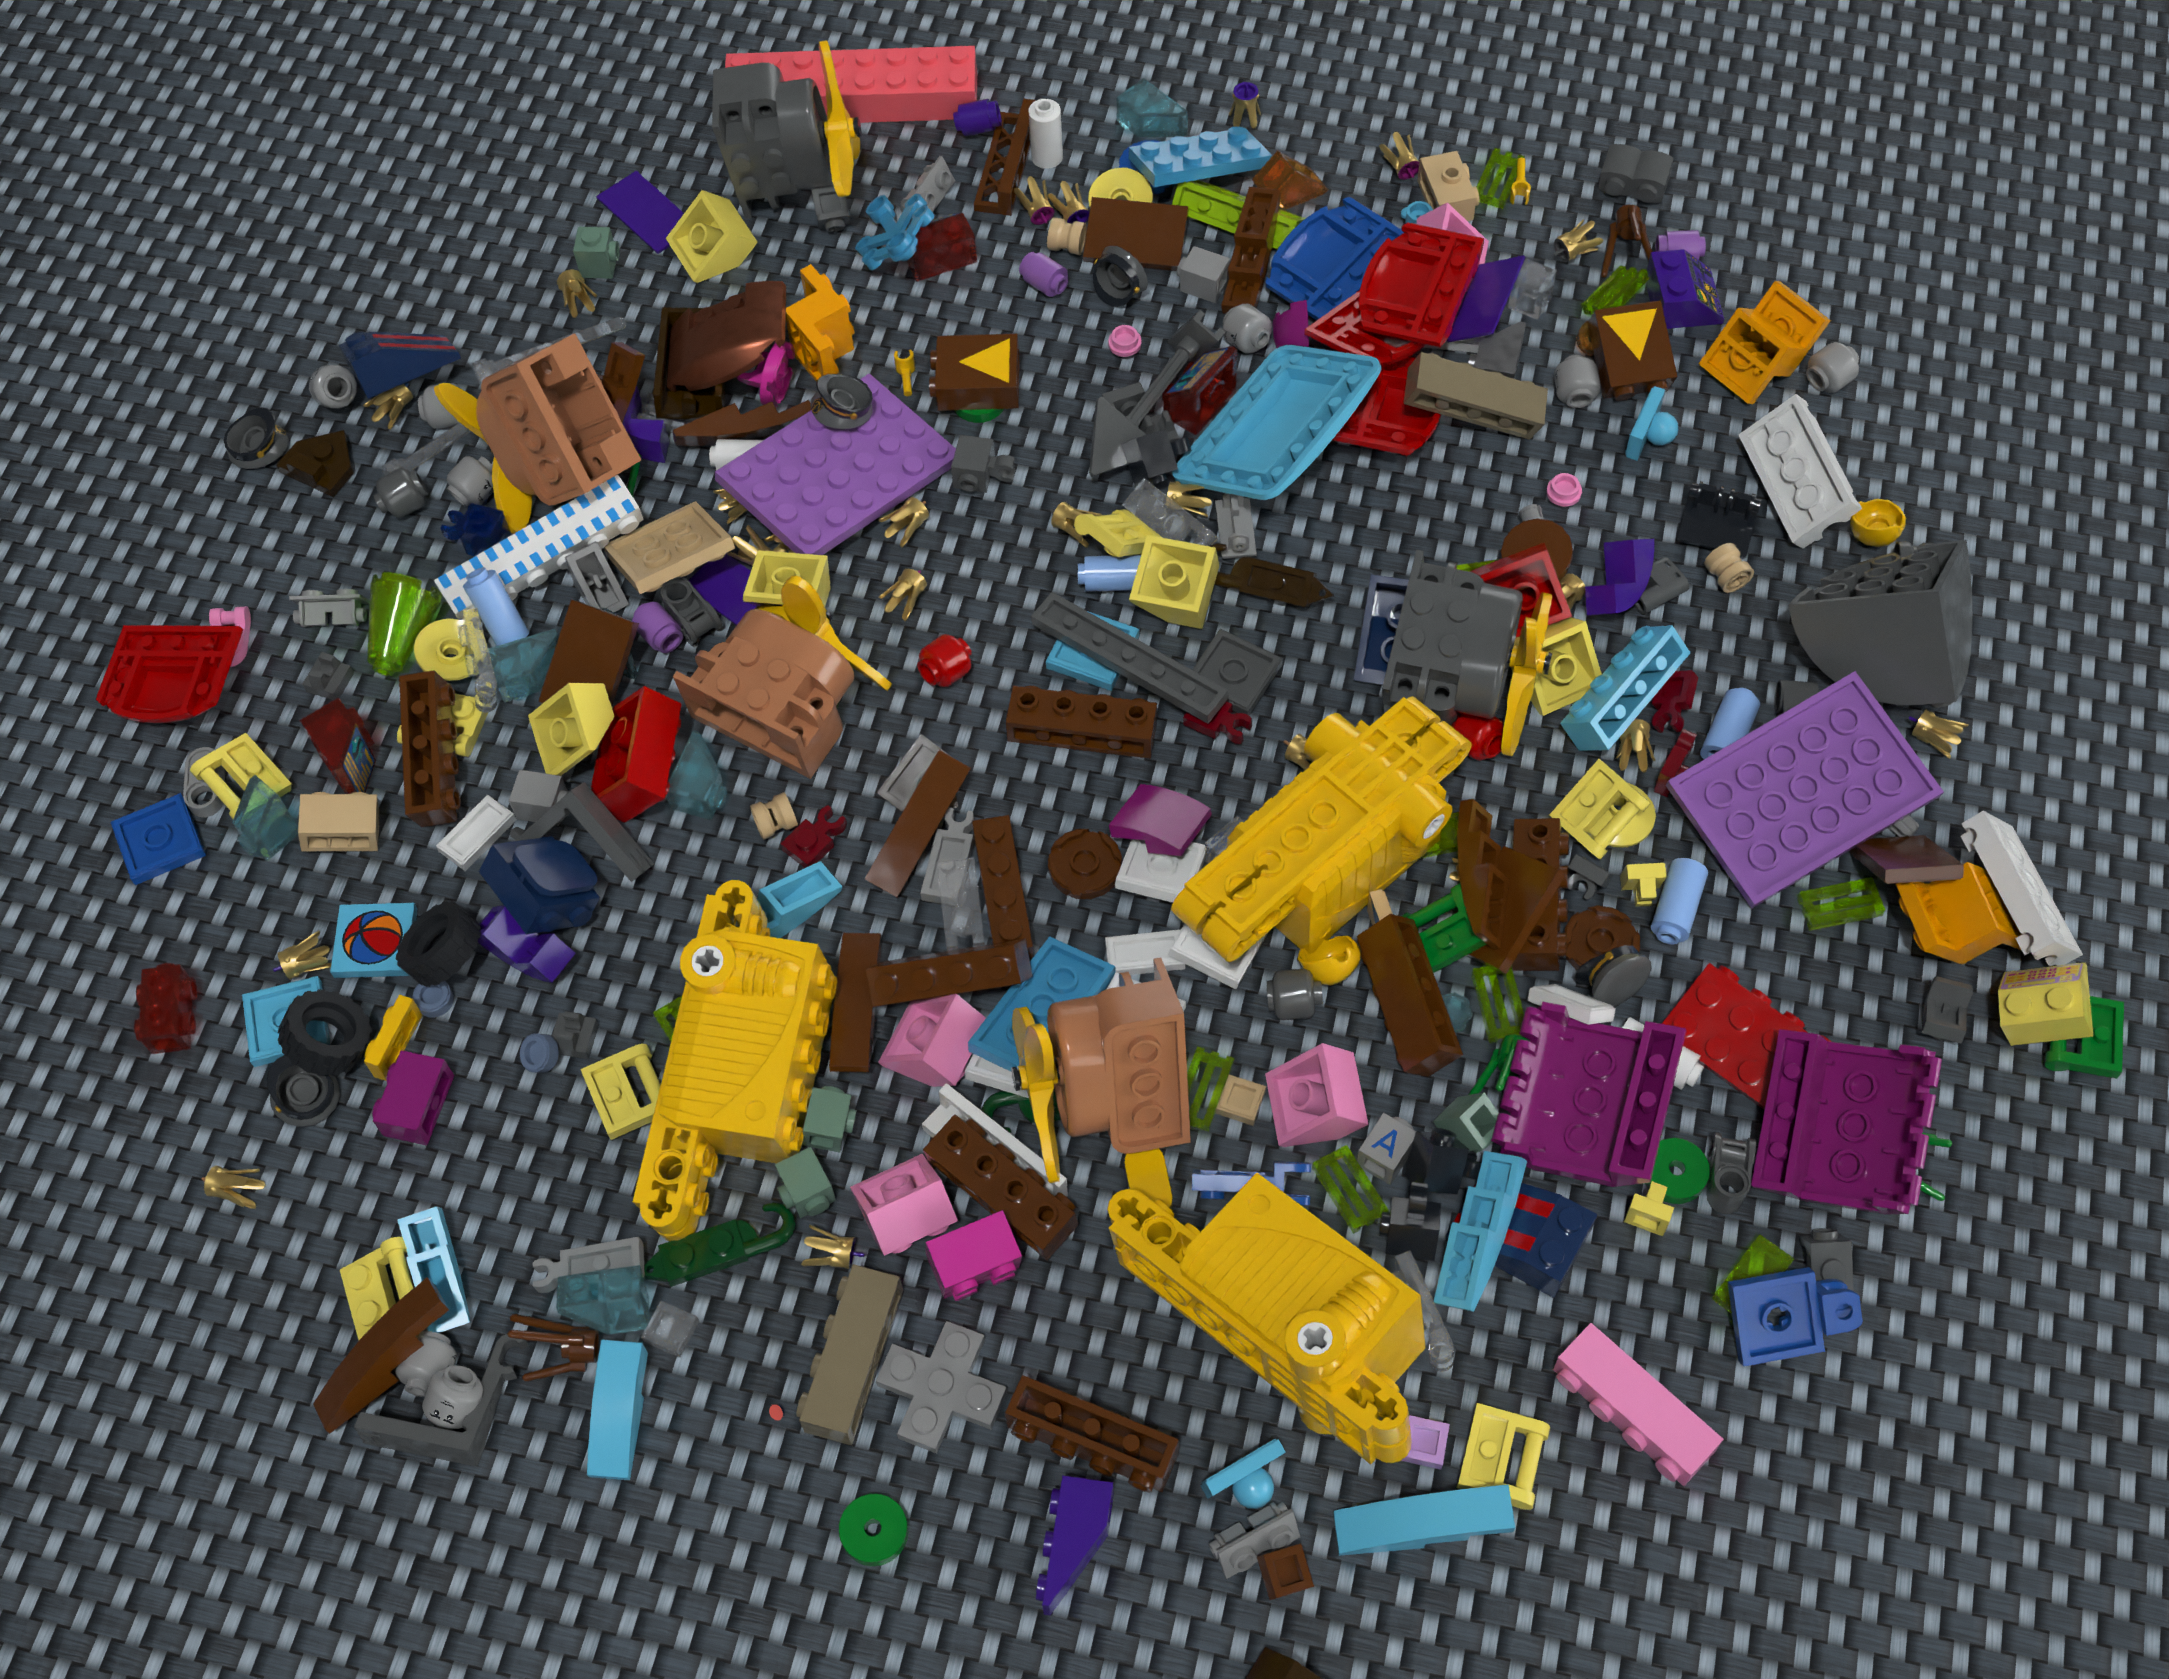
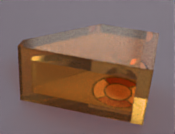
[1252,150,1328,209]

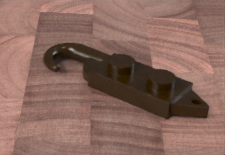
[1210,543,1334,608]

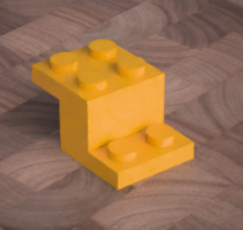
[786,264,855,382]
[1699,281,1831,404]
[1896,862,2022,964]

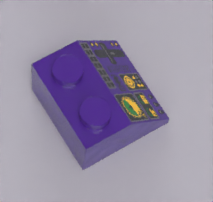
[1645,249,1725,329]

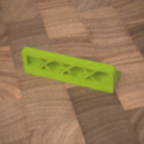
[1172,180,1306,249]

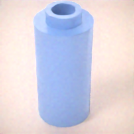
[1078,555,1141,592]
[463,567,529,649]
[1700,688,1760,759]
[1651,858,1708,945]

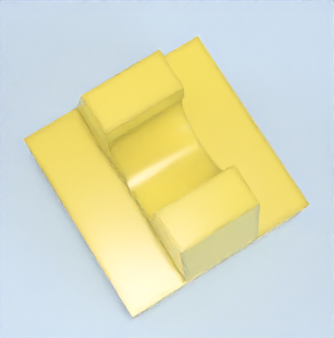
[1620,863,1667,907]
[1624,1181,1674,1236]

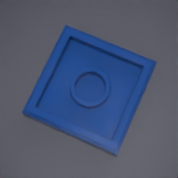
[111,793,206,885]

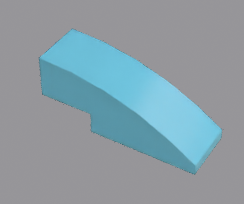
[757,861,842,938]
[398,1206,471,1333]
[587,1340,648,1480]

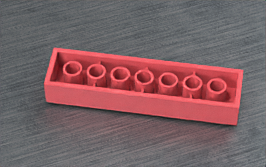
[725,46,977,123]

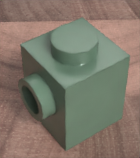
[573,227,620,279]
[802,1086,857,1153]
[1433,1092,1499,1153]
[775,1147,836,1219]

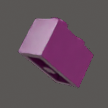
[372,1050,455,1146]

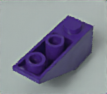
[1036,1475,1114,1616]

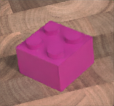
[926,1210,1022,1301]

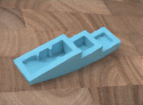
[1433,1151,1527,1312]
[1333,1484,1515,1556]

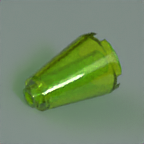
[367,572,442,676]

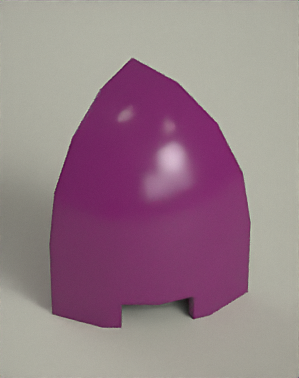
[1272,300,1309,348]

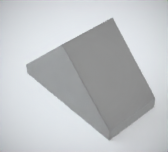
[564,541,629,613]

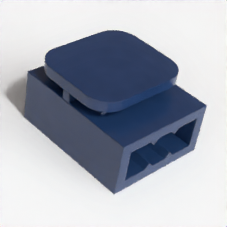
[478,836,600,935]

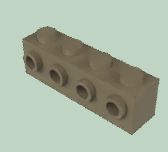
[1404,352,1548,440]
[796,1264,904,1446]

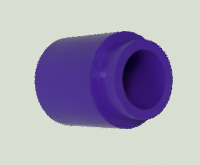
[953,99,1002,137]

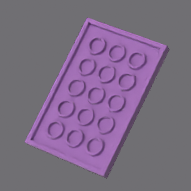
[715,374,956,555]
[1666,671,1944,909]

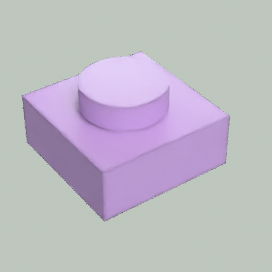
[1401,1415,1450,1470]

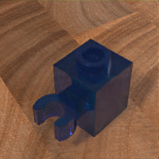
[440,503,512,556]

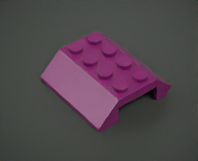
[1491,1002,1686,1187]
[1751,1029,1942,1214]

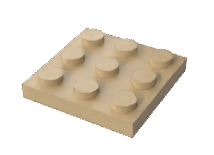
[604,501,735,594]

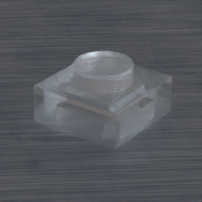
[641,1301,699,1358]

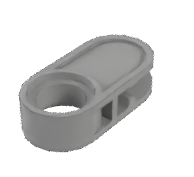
[183,747,225,818]

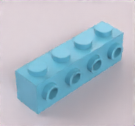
[1560,625,1690,751]

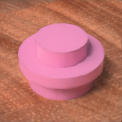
[1108,325,1142,357]
[1546,473,1582,507]

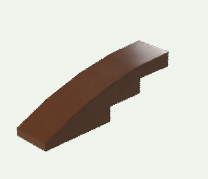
[1221,187,1281,314]
[597,342,645,422]
[673,400,811,446]
[865,750,971,897]
[1457,799,1510,950]
[829,933,882,1072]
[313,1277,449,1434]

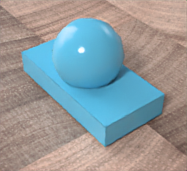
[1625,386,1679,461]
[1200,1439,1286,1509]

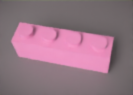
[1553,1323,1724,1486]

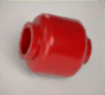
[917,634,971,688]
[1451,713,1504,761]

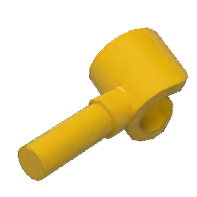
[1509,158,1531,205]
[894,349,915,396]

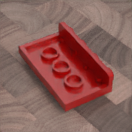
[1662,963,1832,1110]

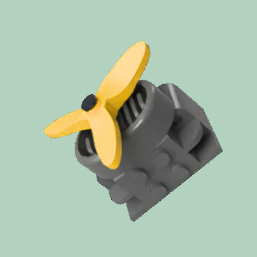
[712,40,862,219]
[1382,549,1553,756]

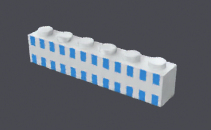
[434,474,644,623]

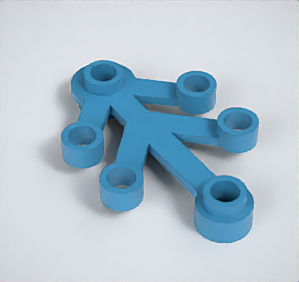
[855,194,934,270]

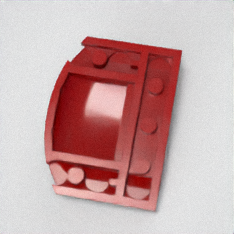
[1359,222,1484,348]
[1305,290,1427,366]
[1332,357,1442,456]
[95,625,244,723]

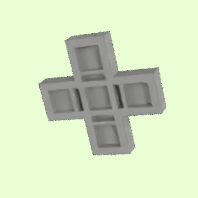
[876,1321,1007,1454]

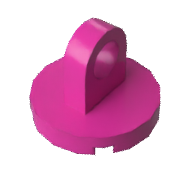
[736,341,795,408]

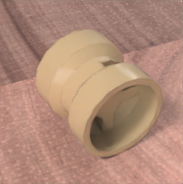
[1047,217,1087,255]
[1704,543,1754,593]
[750,792,798,840]

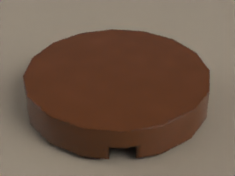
[1501,518,1573,581]
[1048,828,1122,899]
[1563,905,1640,971]

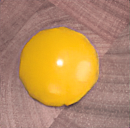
[1850,499,1906,548]
[1297,936,1361,986]

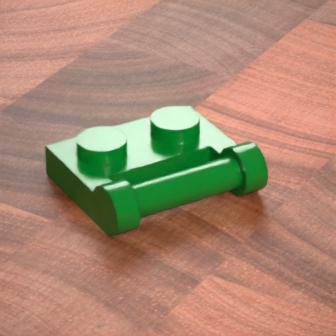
[1401,883,1486,973]
[2045,996,2124,1079]

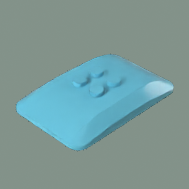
[1172,345,1381,500]

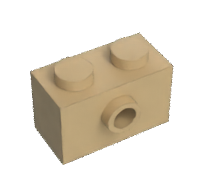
[1417,151,1480,221]
[298,792,379,851]

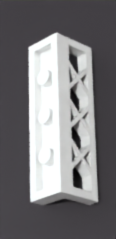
[922,1083,1068,1197]

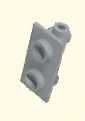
[900,156,955,212]
[1215,493,1257,559]
[289,589,370,627]
[1208,1502,1300,1579]

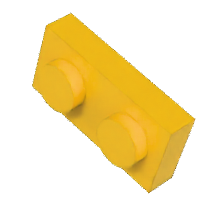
[364,994,423,1081]

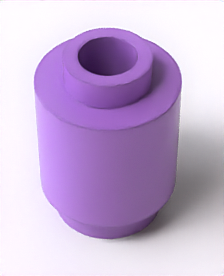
[1655,230,1706,260]
[1019,252,1068,297]
[632,602,683,653]

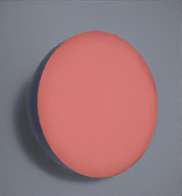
[769,1404,785,1420]

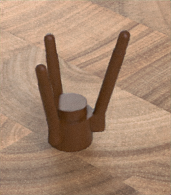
[1601,205,1653,278]
[507,1314,599,1381]

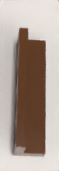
[974,98,1036,216]

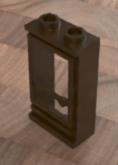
[653,307,726,419]

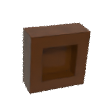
[1257,1543,1314,1600]

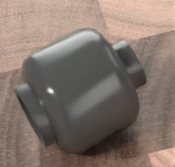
[373,467,429,519]
[1267,969,1323,1020]

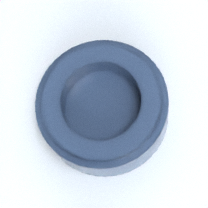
[412,981,454,1018]
[520,1033,559,1073]

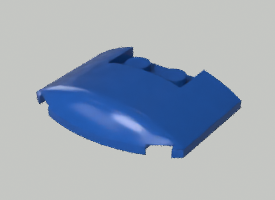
[1266,197,1404,320]

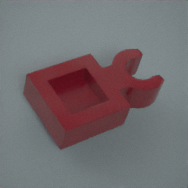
[1652,670,1698,733]
[1183,701,1252,744]
[1654,729,1697,798]
[780,805,847,868]

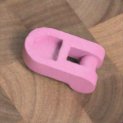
[209,606,251,667]

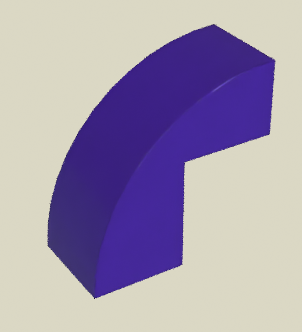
[622,386,670,463]
[1585,539,1654,615]
[478,906,576,982]

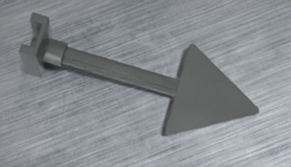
[1089,310,1225,477]

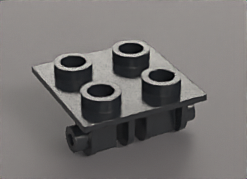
[1676,481,1762,558]

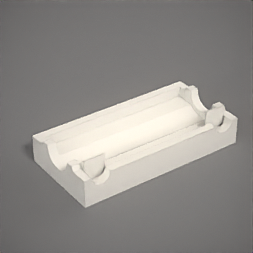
[1739,394,1862,549]
[1961,811,2083,966]

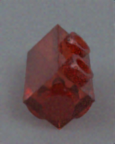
[134,963,197,1054]

